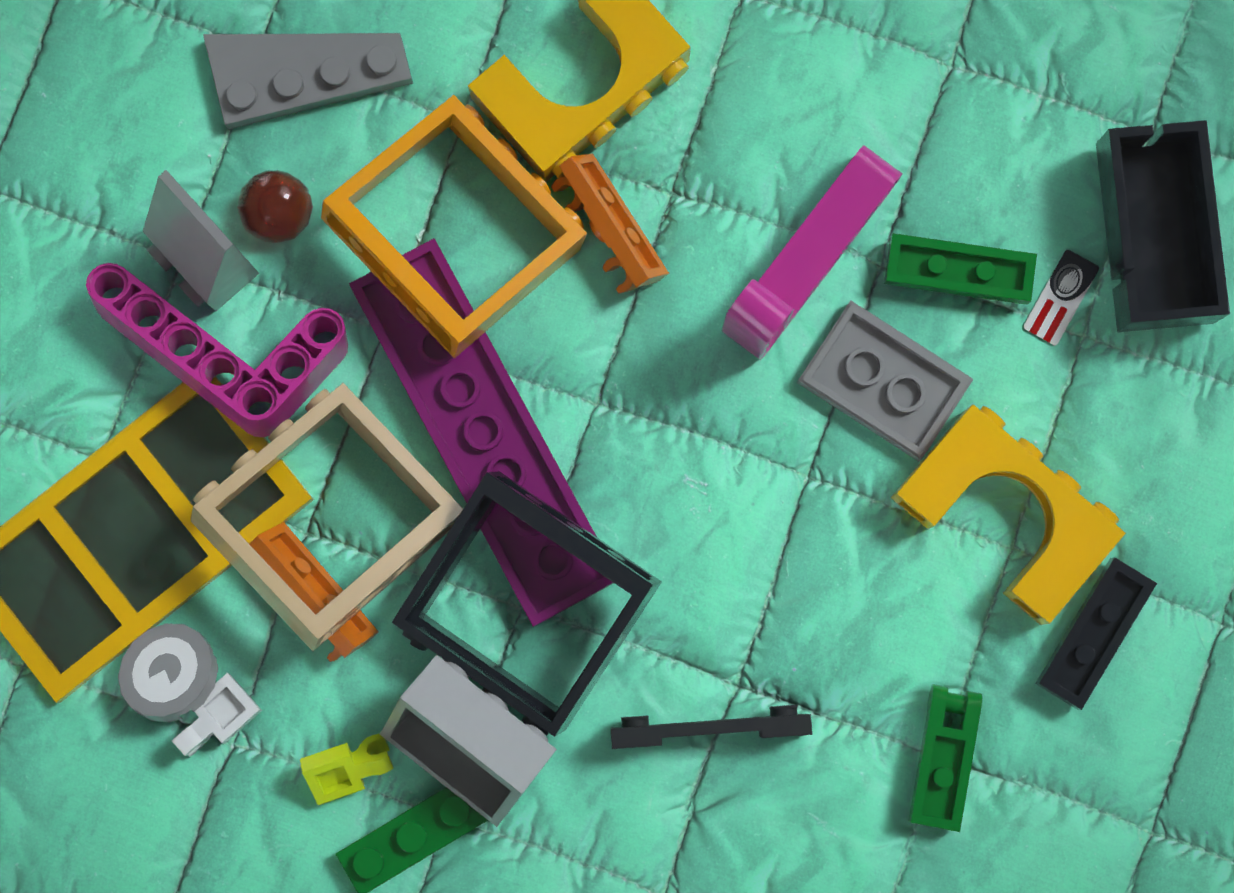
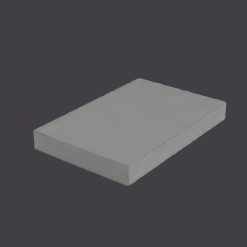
[797,300,973,461]

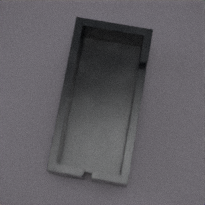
[1096,120,1230,332]

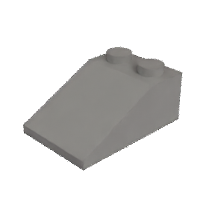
[143,170,259,311]

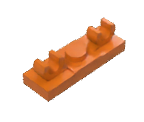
[551,153,669,293]
[249,522,379,662]

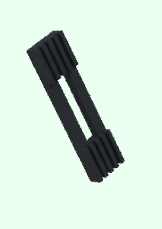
[611,705,813,749]

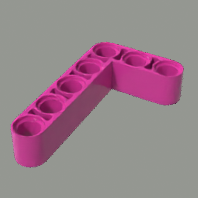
[722,145,903,360]
[86,263,348,437]

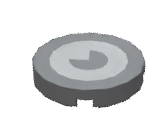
[118,623,218,722]

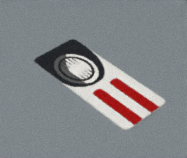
[1024,250,1099,345]

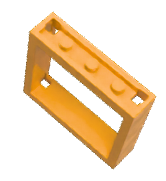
[321,95,587,358]

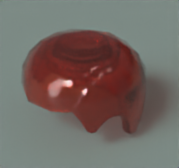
[237,170,313,243]

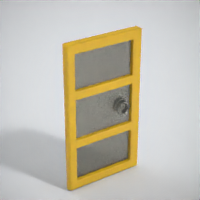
[0,376,314,703]

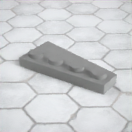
[203,33,413,130]

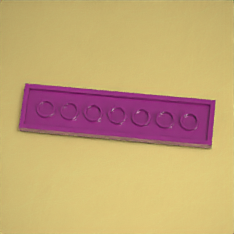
[349,238,614,627]

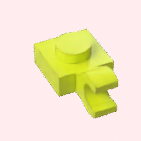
[300,734,394,805]

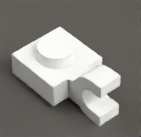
[172,673,262,757]

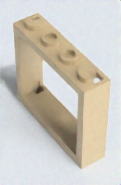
[191,383,463,651]

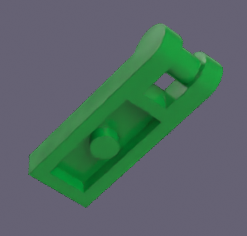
[908,684,982,832]

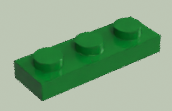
[884,233,1037,305]
[336,787,488,893]

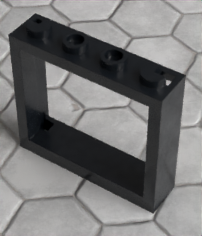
[391,471,662,737]

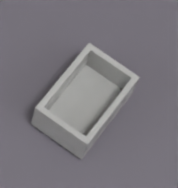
[380,655,557,827]

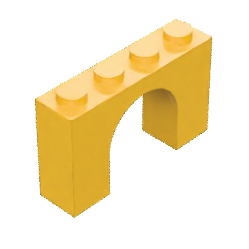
[468,0,691,182]
[891,404,1126,625]

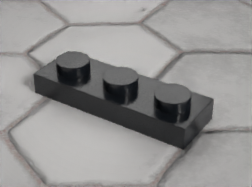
[1035,557,1157,710]

